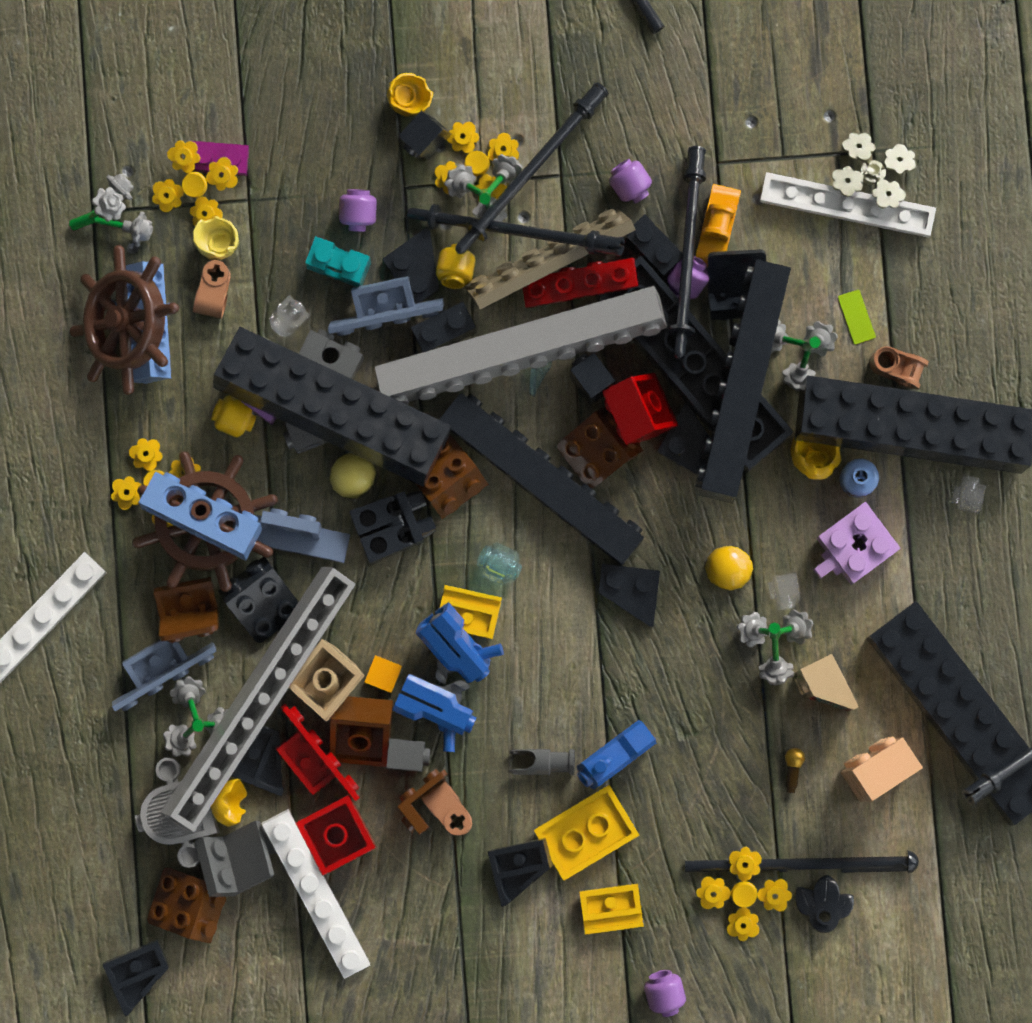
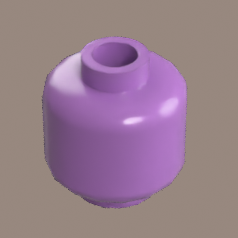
[609,159,652,203]
[339,189,377,231]
[667,256,709,299]
[644,970,686,1017]

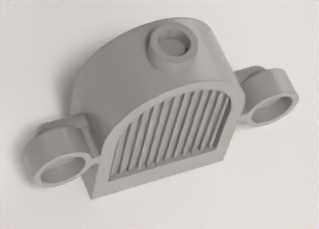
[135,758,220,868]

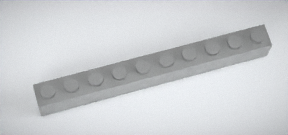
[375,286,667,405]
[161,567,356,832]

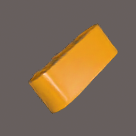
[696,184,741,267]

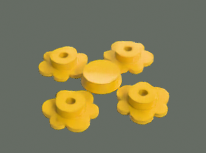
[435,122,519,201]
[152,140,238,226]
[111,438,201,527]
[696,847,792,941]

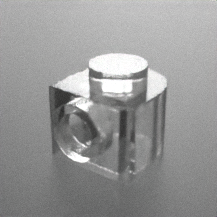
[270,295,310,336]
[951,476,986,515]
[768,572,801,610]

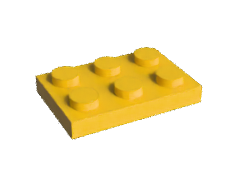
[534,785,639,881]

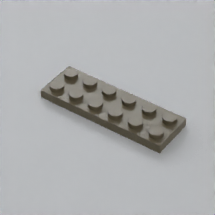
[465,209,636,309]

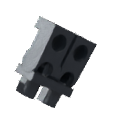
[349,491,437,566]

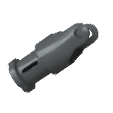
[508,749,575,775]

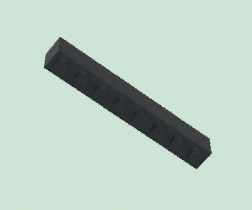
[439,393,644,566]

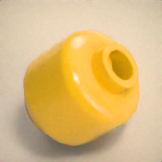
[436,244,476,289]
[211,395,256,438]

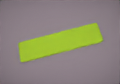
[838,290,876,344]

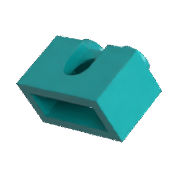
[305,236,372,287]

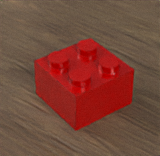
[602,373,678,445]
[296,795,377,876]

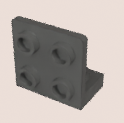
[195,821,274,897]

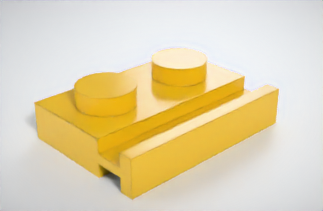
[440,585,502,640]
[579,883,644,935]

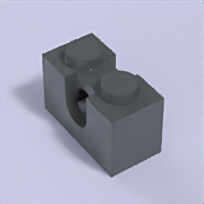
[299,329,364,380]

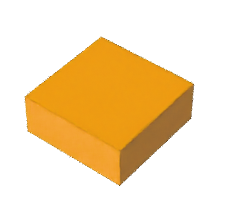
[364,655,403,693]

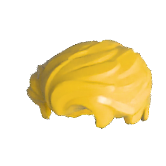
[791,437,841,480]

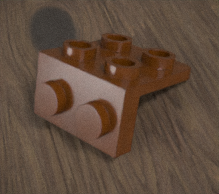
[557,407,644,489]
[415,434,489,519]
[154,577,219,643]
[398,769,448,835]
[147,867,226,943]

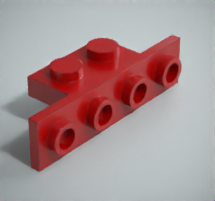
[523,258,638,309]
[275,704,360,801]

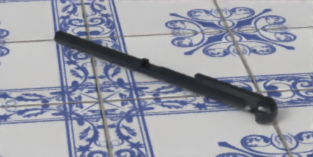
[685,850,919,873]

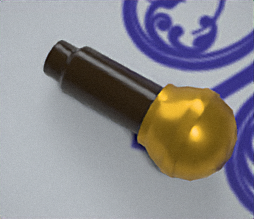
[785,748,806,793]

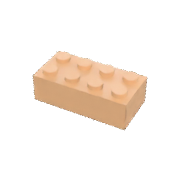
[840,736,923,802]

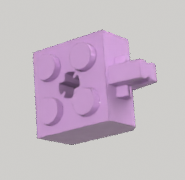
[813,501,901,585]

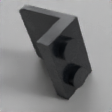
[708,249,767,320]
[218,557,299,643]

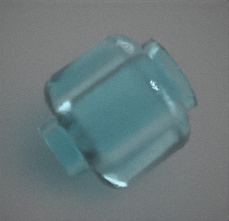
[477,542,522,585]

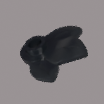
[795,874,854,933]

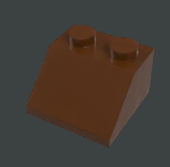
[330,696,393,767]

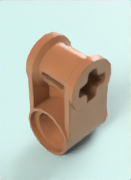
[193,260,231,319]
[869,346,929,390]
[421,780,472,836]

